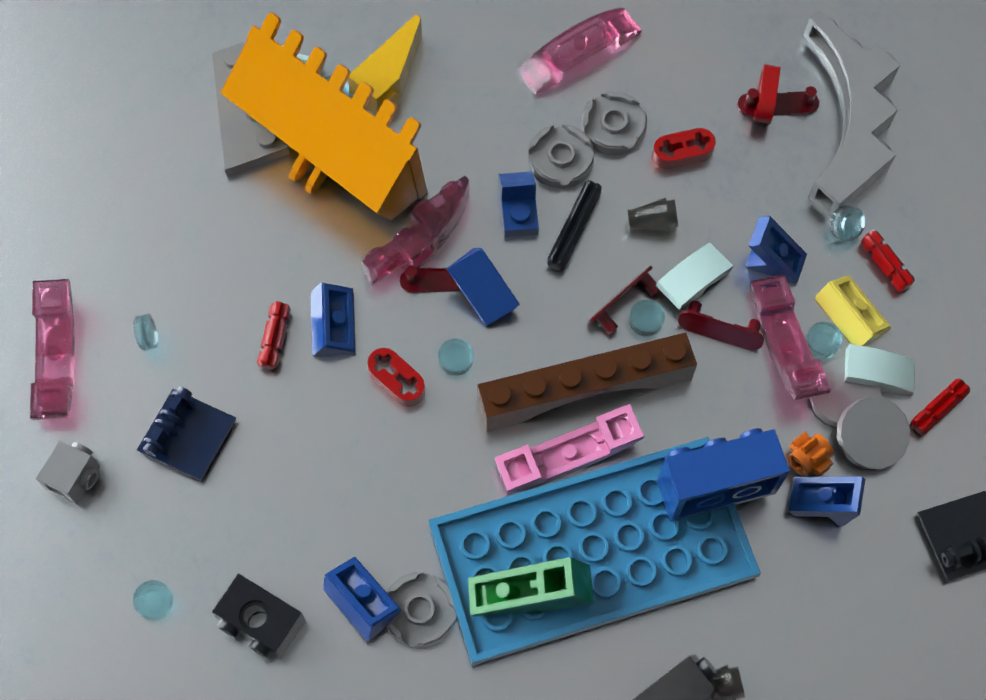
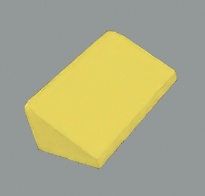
[815,275,891,346]

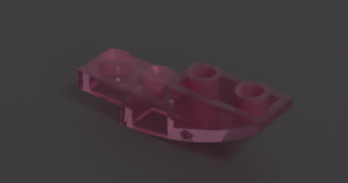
[362,176,469,286]

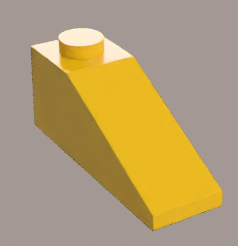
[348,14,422,115]

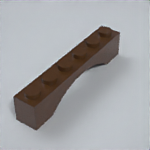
[477,332,697,432]

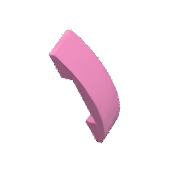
[494,404,644,492]

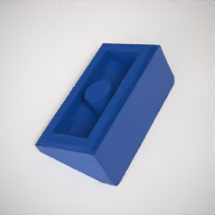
[447,248,520,326]
[311,282,355,356]
[323,556,401,641]

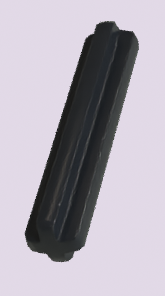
[547,180,602,271]

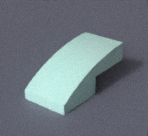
[656,242,733,310]
[844,344,915,396]

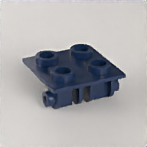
[137,387,236,481]

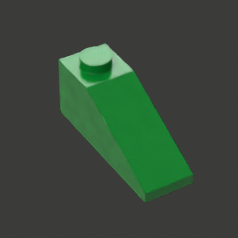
[468,557,594,617]

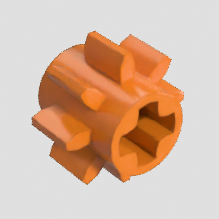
[788,432,834,477]

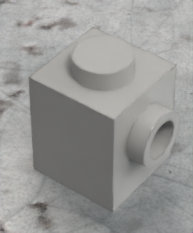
[36,440,100,505]

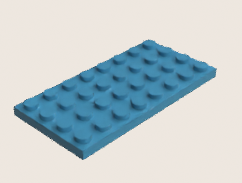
[428,437,761,666]

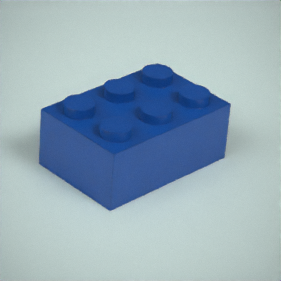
[657,428,790,522]

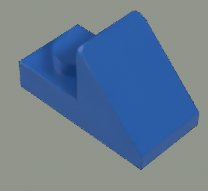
[498,171,539,237]
[746,216,807,283]
[788,476,866,526]

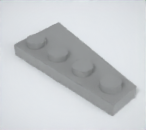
[212,42,290,177]

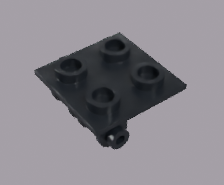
[917,491,986,582]

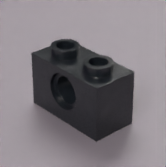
[212,573,306,659]

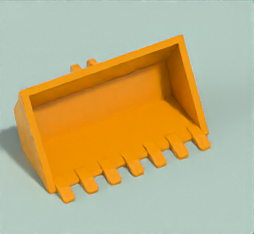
[220,12,428,221]

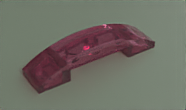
[517,8,642,95]
[750,274,831,400]
[30,279,75,420]

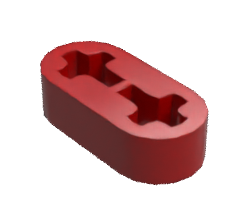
[754,64,781,124]
[652,128,716,169]
[367,348,425,407]

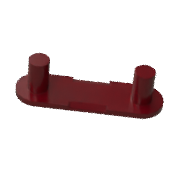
[737,86,819,116]
[588,265,659,334]
[400,266,461,293]
[678,301,764,350]

